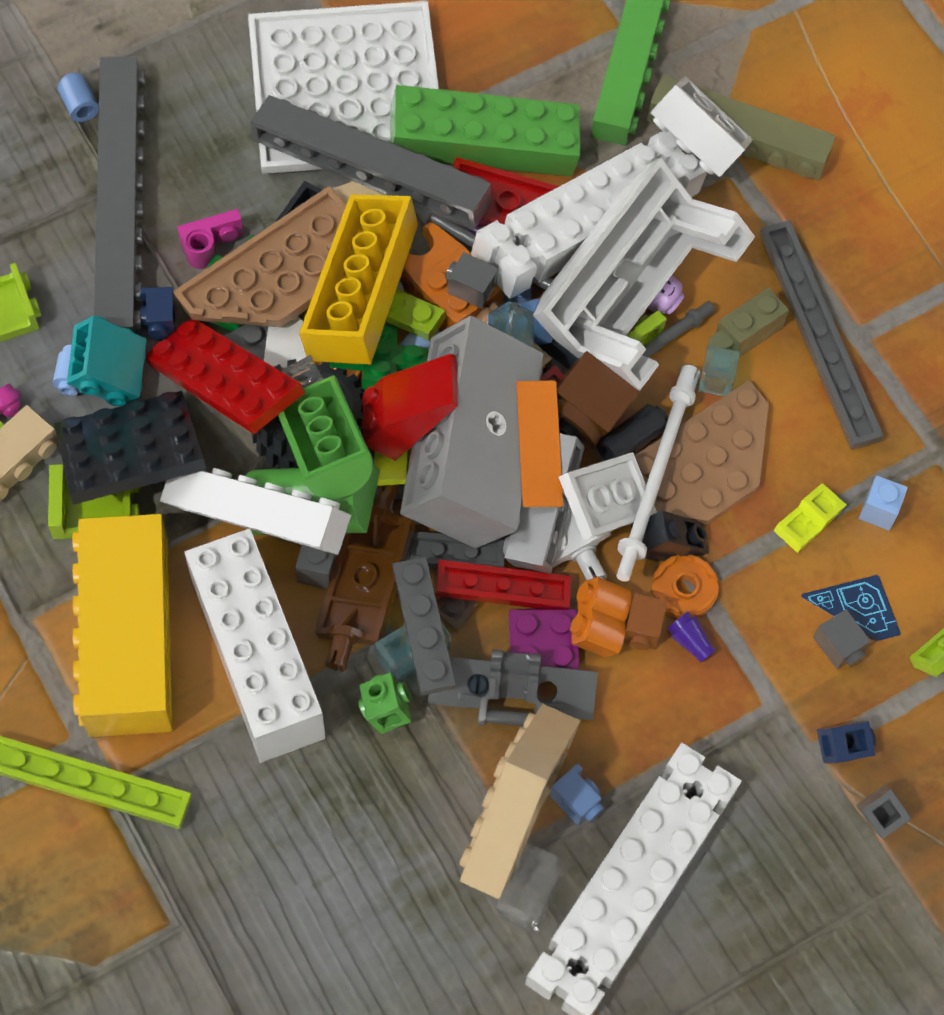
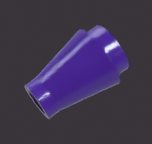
[668,611,716,663]

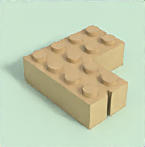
[459,704,581,899]

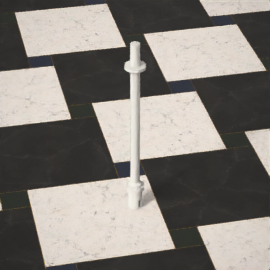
[616,365,701,581]

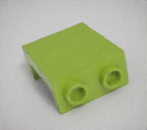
[0,263,42,342]
[48,464,140,539]

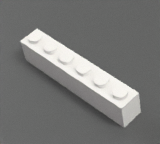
[160,467,351,555]

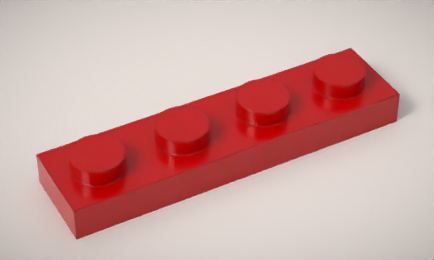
[434,560,571,610]

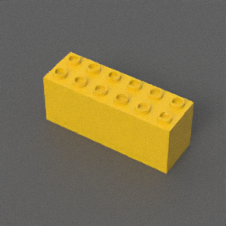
[72,514,173,737]

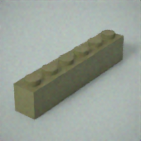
[647,75,836,181]

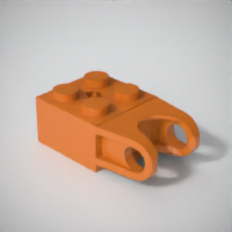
[400,222,504,330]

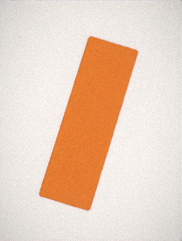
[516,381,563,507]

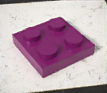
[508,609,579,669]

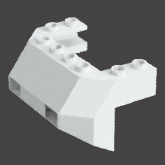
[533,158,755,391]

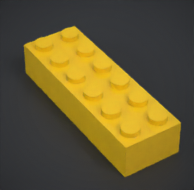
[299,194,418,365]

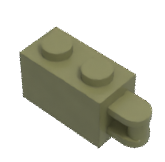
[706,287,789,361]

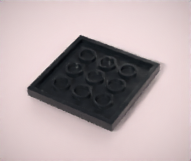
[54,390,207,505]

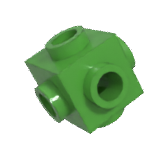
[359,672,412,734]

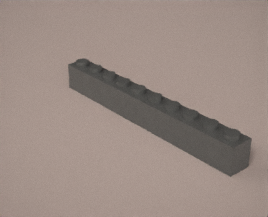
[94,56,146,334]

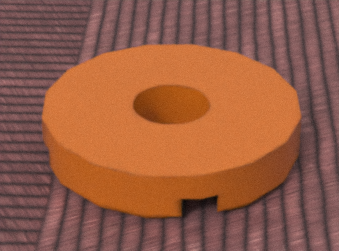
[651,555,719,619]

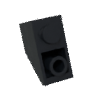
[631,510,708,561]

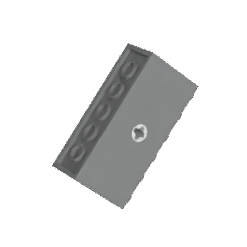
[400,316,544,548]

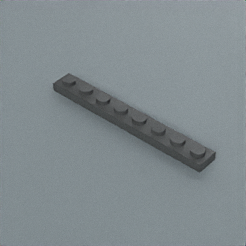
[759,220,884,450]

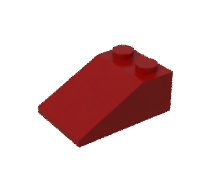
[362,353,458,461]

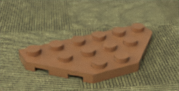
[173,186,346,327]
[635,380,769,526]

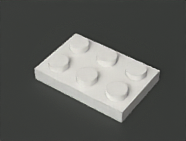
[559,452,657,541]

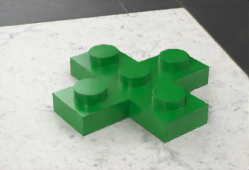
[329,324,429,391]

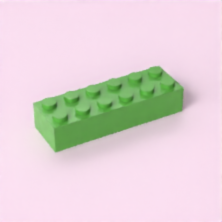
[390,85,580,177]

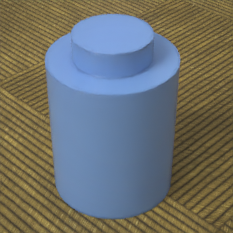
[57,73,99,122]

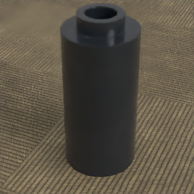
[597,404,668,461]

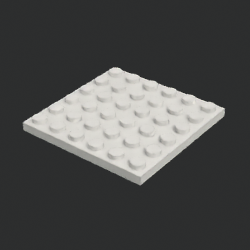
[248,1,439,174]

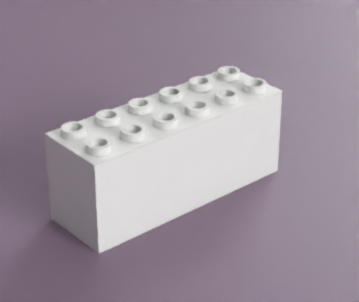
[184,528,325,763]

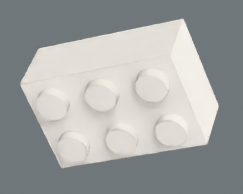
[651,76,753,177]

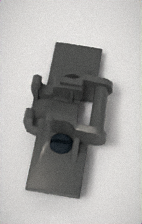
[428,649,598,727]

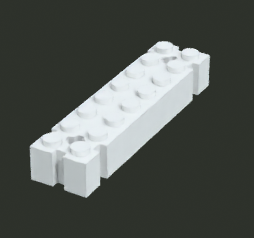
[471,131,708,299]
[525,743,741,1015]

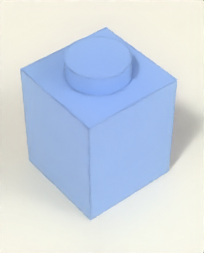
[858,475,908,531]

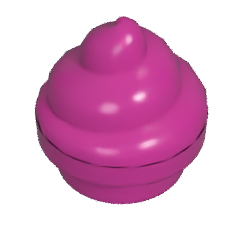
[0,383,21,417]

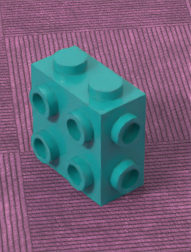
[67,315,146,406]

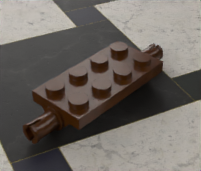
[314,484,416,672]

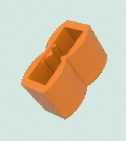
[570,577,631,658]

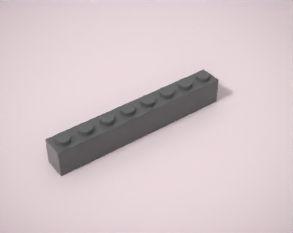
[250,95,491,230]

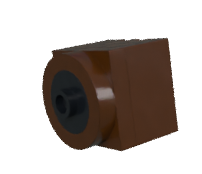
[556,351,639,449]

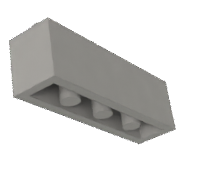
[503,434,584,574]

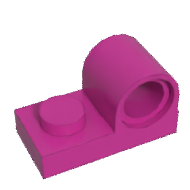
[177,209,243,269]

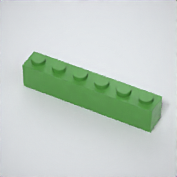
[591,0,671,146]

